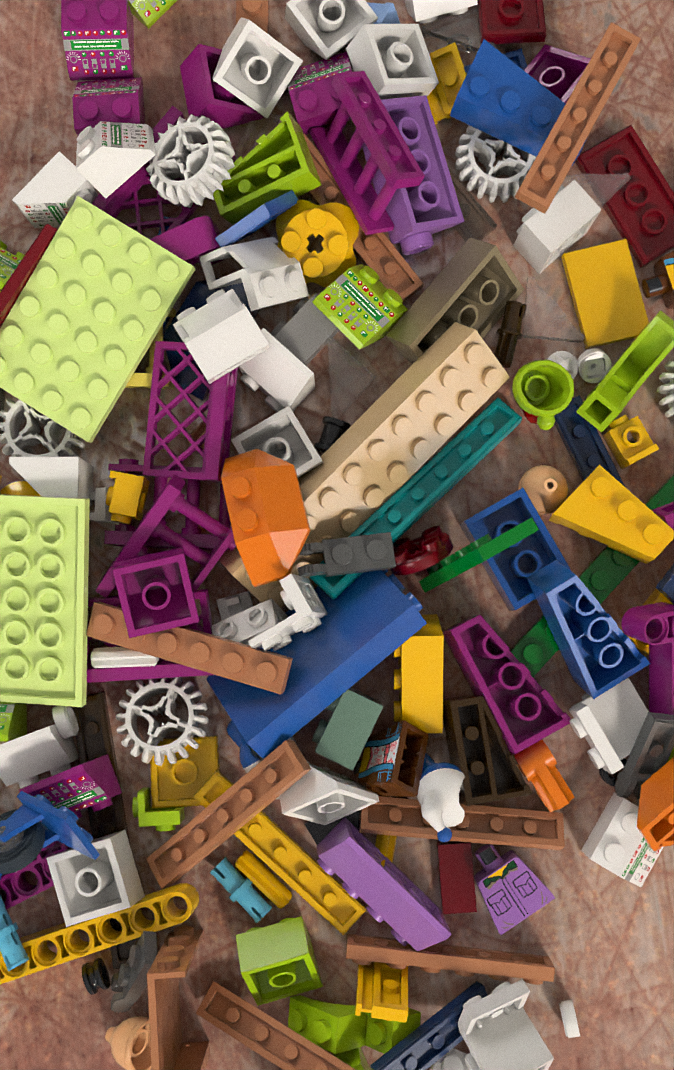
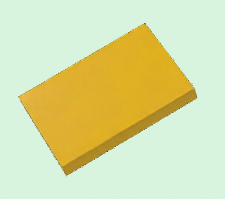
[561,239,649,350]

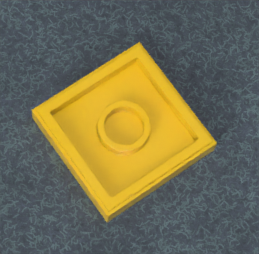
[150,735,219,808]

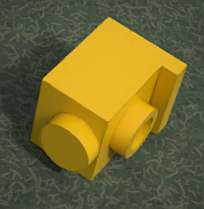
[602,415,659,469]
[106,470,150,524]

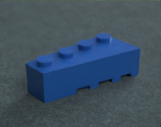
[450,39,586,169]
[527,560,651,699]

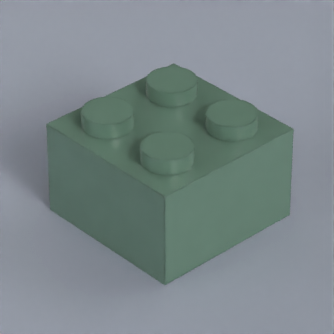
[312,687,383,771]

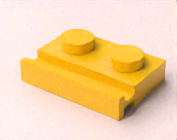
[427,42,467,125]
[355,962,409,1023]

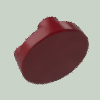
[390,526,454,575]

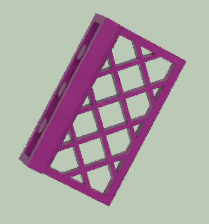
[91,105,236,235]
[143,341,238,483]
[87,589,214,683]

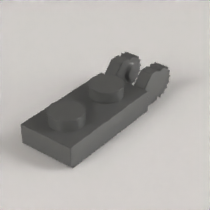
[298,532,396,577]
[614,712,674,799]
[111,931,158,1013]

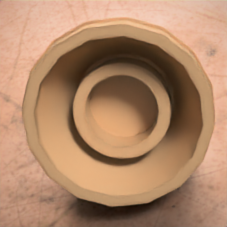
[518,465,568,515]
[105,1016,152,1070]

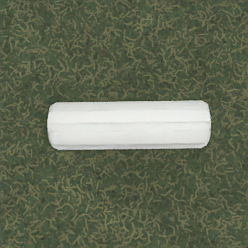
[90,647,159,668]

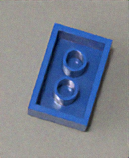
[460,488,571,611]

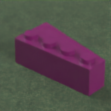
[443,615,571,754]

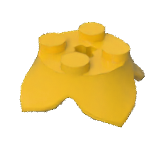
[276,200,359,288]

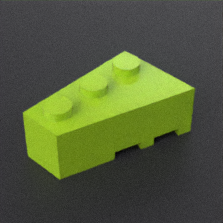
[213,111,322,225]

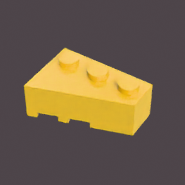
[549,464,674,564]
[393,614,444,733]

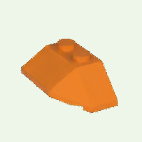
[221,449,311,587]
[636,757,674,851]

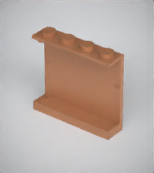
[147,926,210,1070]

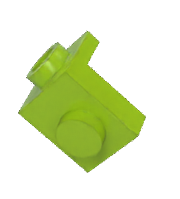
[132,787,185,831]

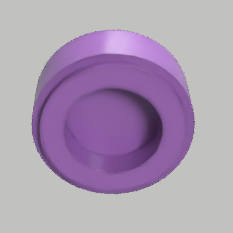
[400,232,434,255]

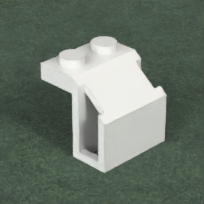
[199,237,309,311]
[173,289,269,384]
[569,678,649,774]
[458,979,554,1070]

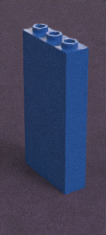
[206,569,427,759]

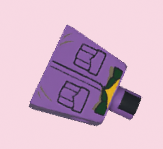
[474,844,555,935]

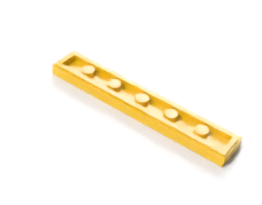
[194,769,367,935]

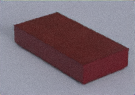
[437,841,477,914]

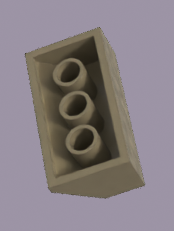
[386,237,524,364]

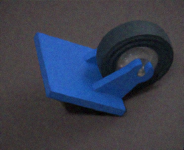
[0,791,100,874]

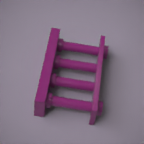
[309,71,425,235]
[104,459,231,551]
[95,474,236,598]

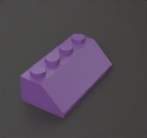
[362,95,464,244]
[316,817,452,951]

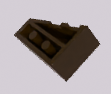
[443,694,533,806]

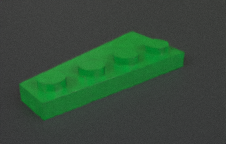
[418,517,539,593]

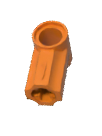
[514,740,575,812]

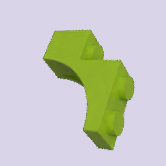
[576,310,674,432]
[288,995,421,1055]

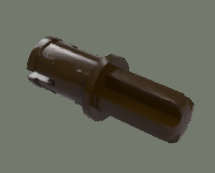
[495,301,527,368]

